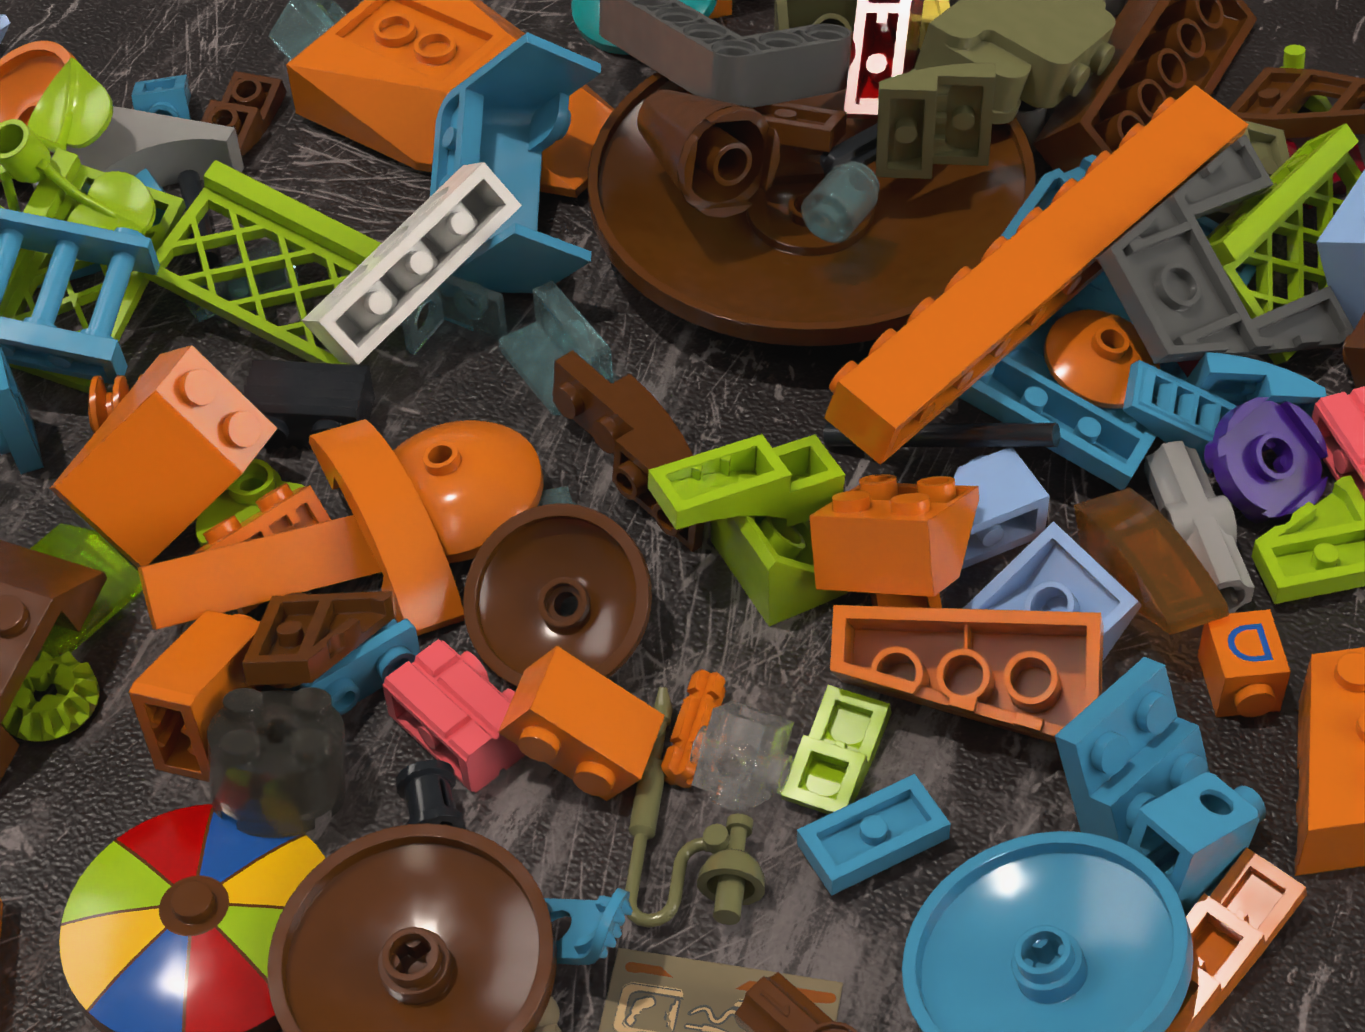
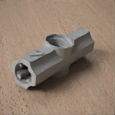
[1143,441,1255,615]

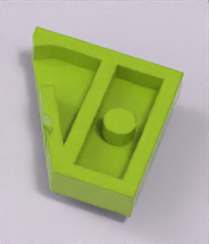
[1251,475,1365,604]

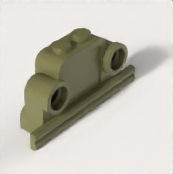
[911,0,1116,124]

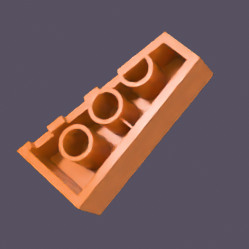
[830,605,1104,744]

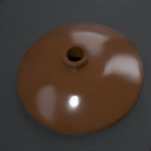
[463,503,652,687]

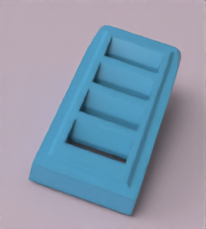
[1123,360,1237,474]

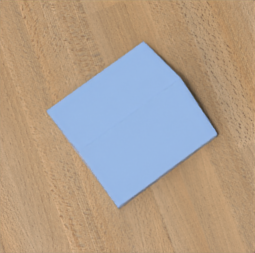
[962,521,1142,660]

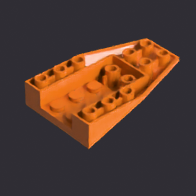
[286,0,614,198]

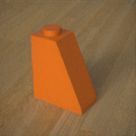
[128,610,264,784]

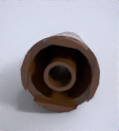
[637,90,780,218]

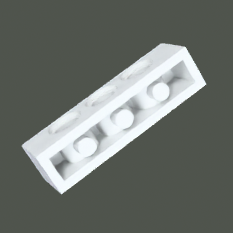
[301,162,522,365]

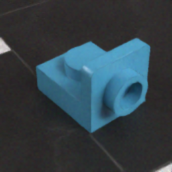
[131,74,191,120]

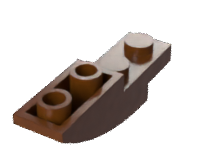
[552,350,705,552]

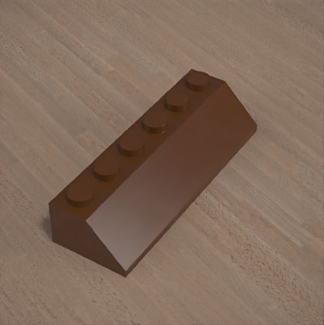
[1033,0,1257,173]

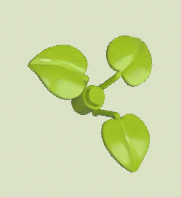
[0,57,156,235]

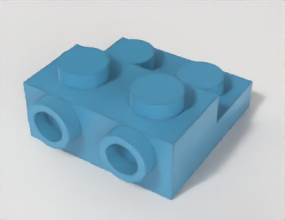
[1055,657,1210,845]

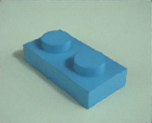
[797,774,951,896]

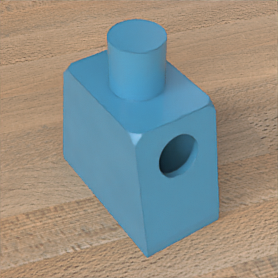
[1127,772,1266,916]

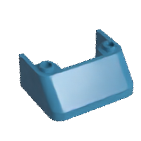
[430,32,601,293]

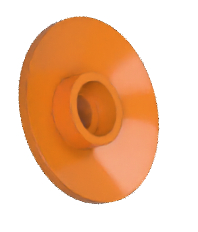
[1044,310,1160,409]

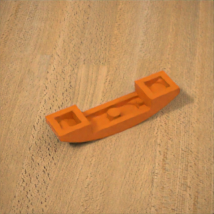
[309,419,464,636]

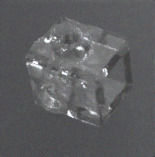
[690,701,794,811]

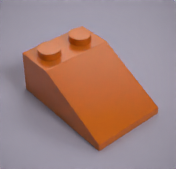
[49,345,278,568]

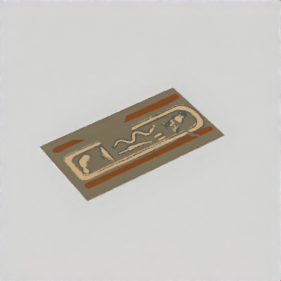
[598,948,843,1032]

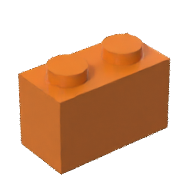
[498,646,665,801]

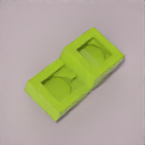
[781,685,892,814]

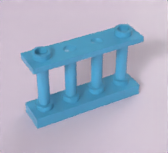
[0,208,160,384]

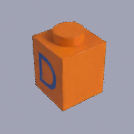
[1197,609,1291,717]

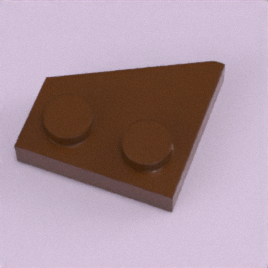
[242,591,396,689]

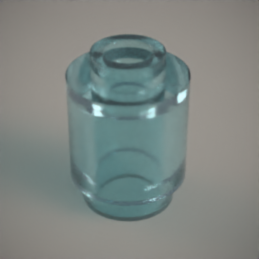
[801,162,879,243]

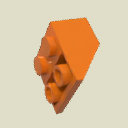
[809,474,979,597]

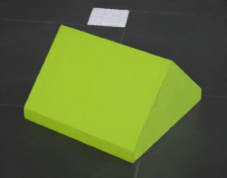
[711,516,848,627]

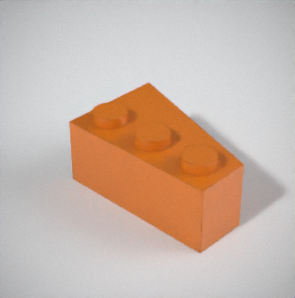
[1294,647,1365,876]

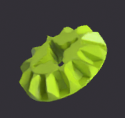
[1,650,99,741]

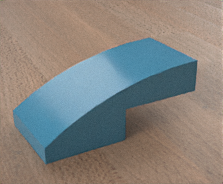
[1186,352,1327,418]

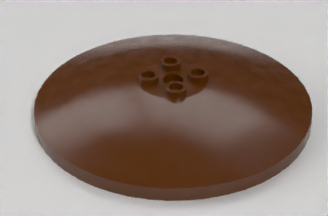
[588,32,1036,346]

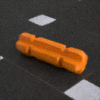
[661,669,726,788]

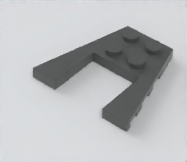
[1097,135,1354,364]

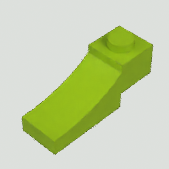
[648,434,845,530]

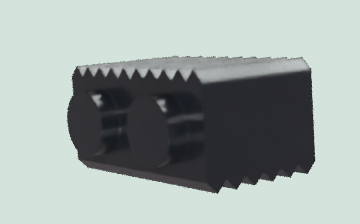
[243,359,375,450]

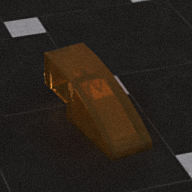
[1074,488,1229,635]

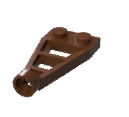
[1229,67,1365,138]

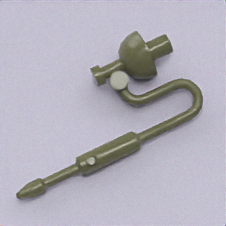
[625,687,765,928]

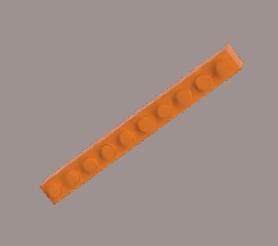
[824,85,1249,465]

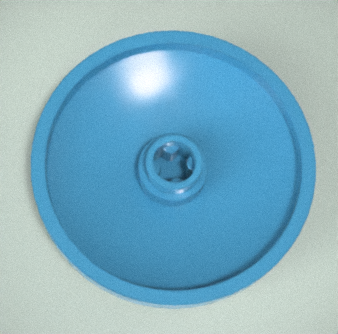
[902,831,1194,1032]

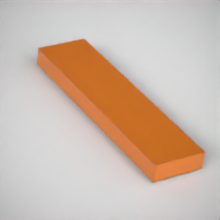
[137,515,381,630]

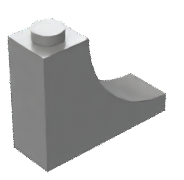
[33,106,244,190]

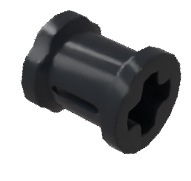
[396,760,466,829]

